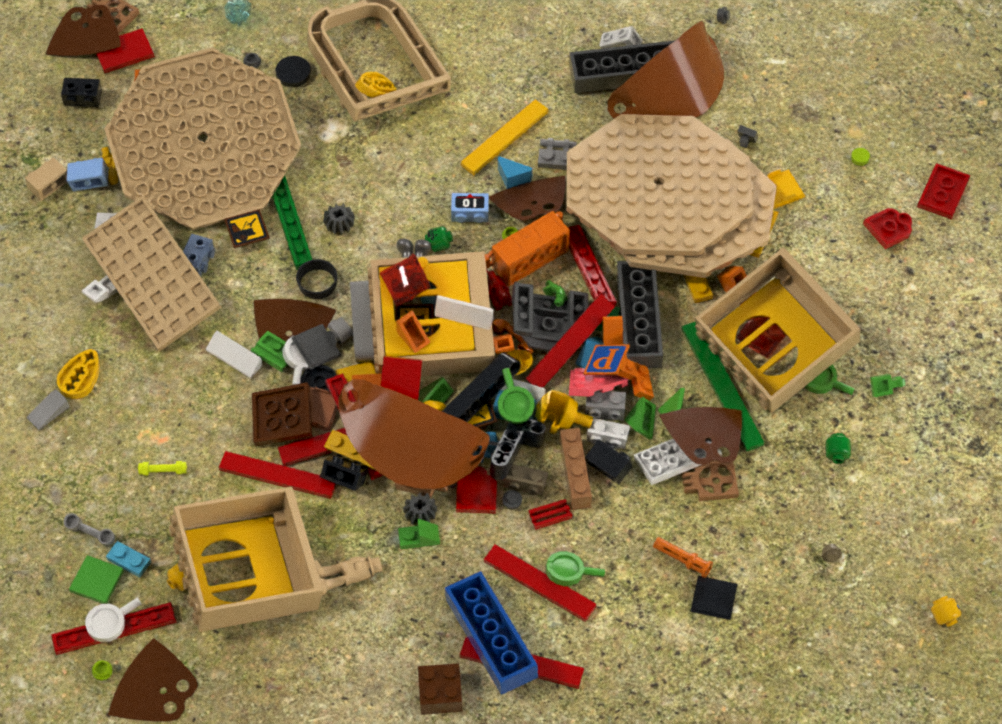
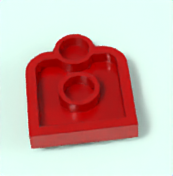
[863,208,912,249]
[456,466,497,514]

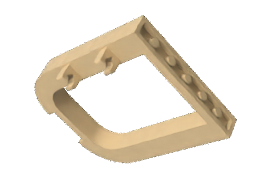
[307,0,451,122]

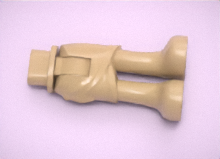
[314,556,383,596]

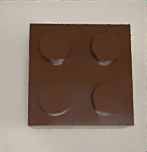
[418,663,463,715]

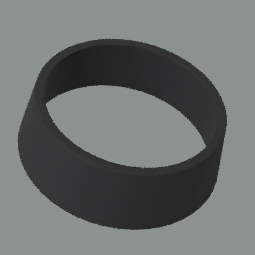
[296,259,337,299]

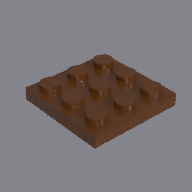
[252,382,312,447]

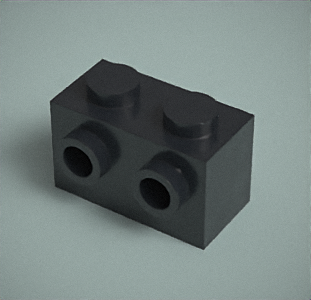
[61,78,102,107]
[585,439,633,485]
[320,453,369,491]

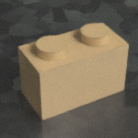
[25,157,68,201]

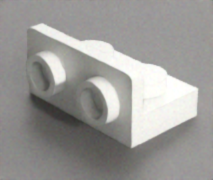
[587,418,630,449]

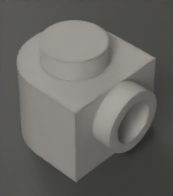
[328,317,353,344]

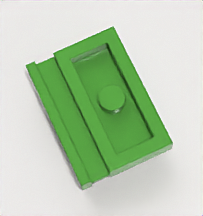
[251,331,288,372]

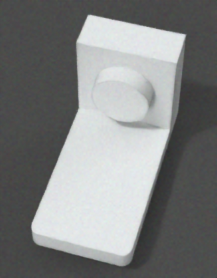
[599,26,642,49]

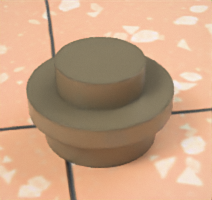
[822,544,842,562]

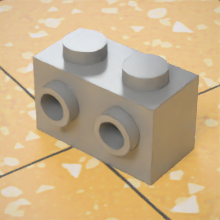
[585,390,626,421]

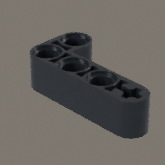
[490,419,546,480]

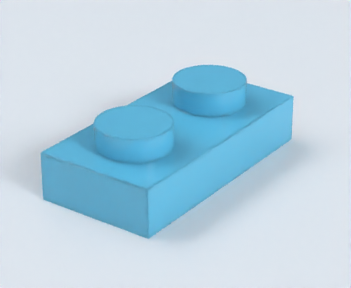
[106,541,151,578]

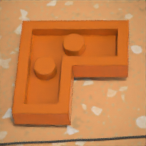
[618,359,654,401]

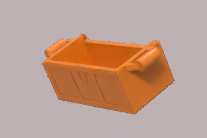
[485,211,569,287]

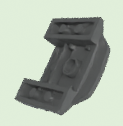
[512,282,588,352]

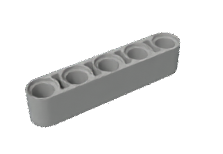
[350,280,374,362]

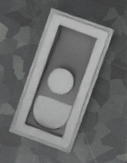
[27,389,69,430]

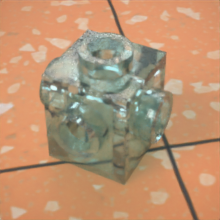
[224,0,251,25]

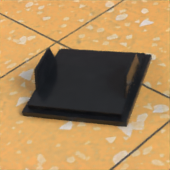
[690,576,738,620]

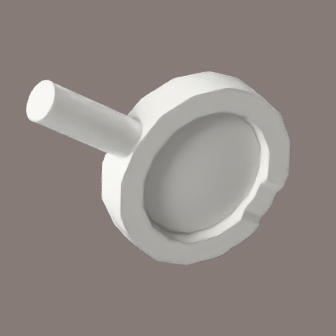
[282,336,310,385]
[85,597,142,642]

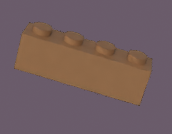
[560,428,592,510]

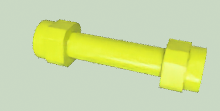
[138,461,187,476]

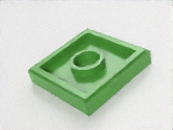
[69,555,124,604]

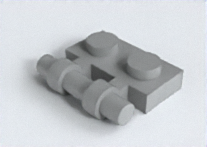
[538,138,577,170]

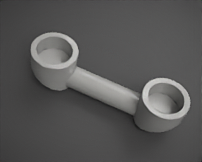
[64,513,115,546]

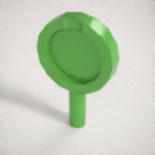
[804,364,855,395]
[498,368,535,424]
[545,551,605,586]

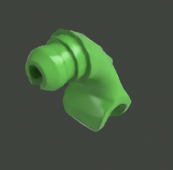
[543,280,567,307]

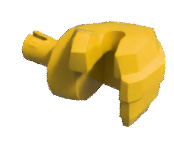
[535,390,593,434]

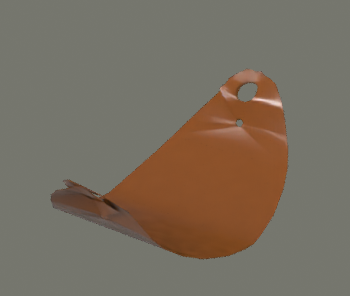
[607,20,724,119]
[338,379,490,489]

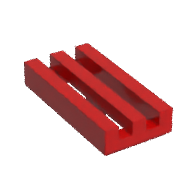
[528,499,573,530]

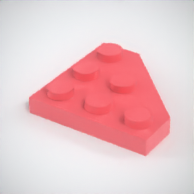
[569,368,628,397]

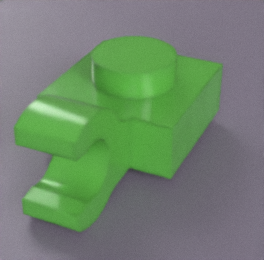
[870,374,906,397]

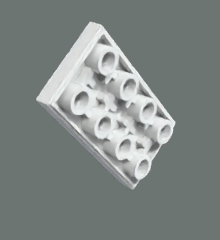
[634,438,722,485]

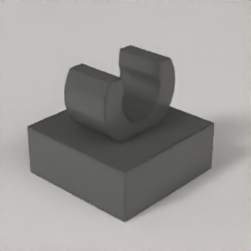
[738,125,758,148]

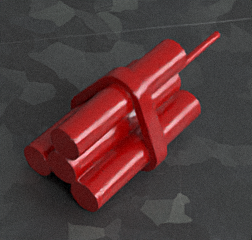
[486,269,513,311]

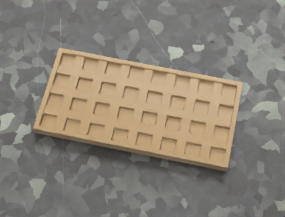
[82,196,222,351]

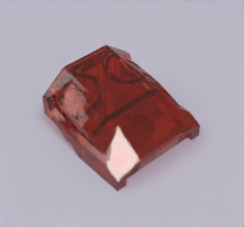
[379,253,430,306]
[736,317,787,358]

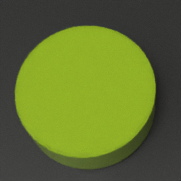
[851,148,870,166]

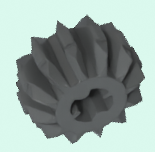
[323,203,355,235]
[403,492,437,525]

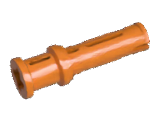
[653,537,713,578]

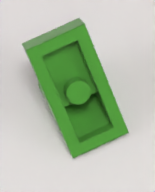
[398,519,440,549]

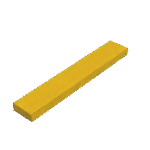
[461,99,548,176]

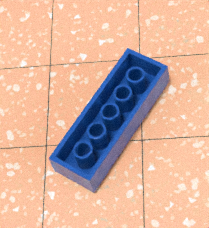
[445,571,538,695]

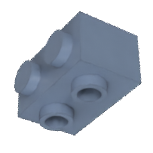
[183,234,216,277]

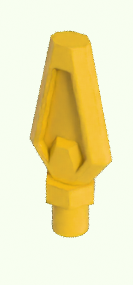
[101,147,118,185]

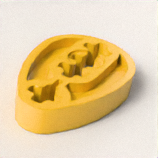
[355,72,397,98]
[57,349,100,399]

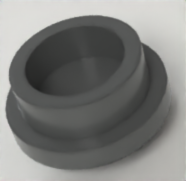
[717,7,730,24]
[243,53,261,68]
[502,490,522,510]

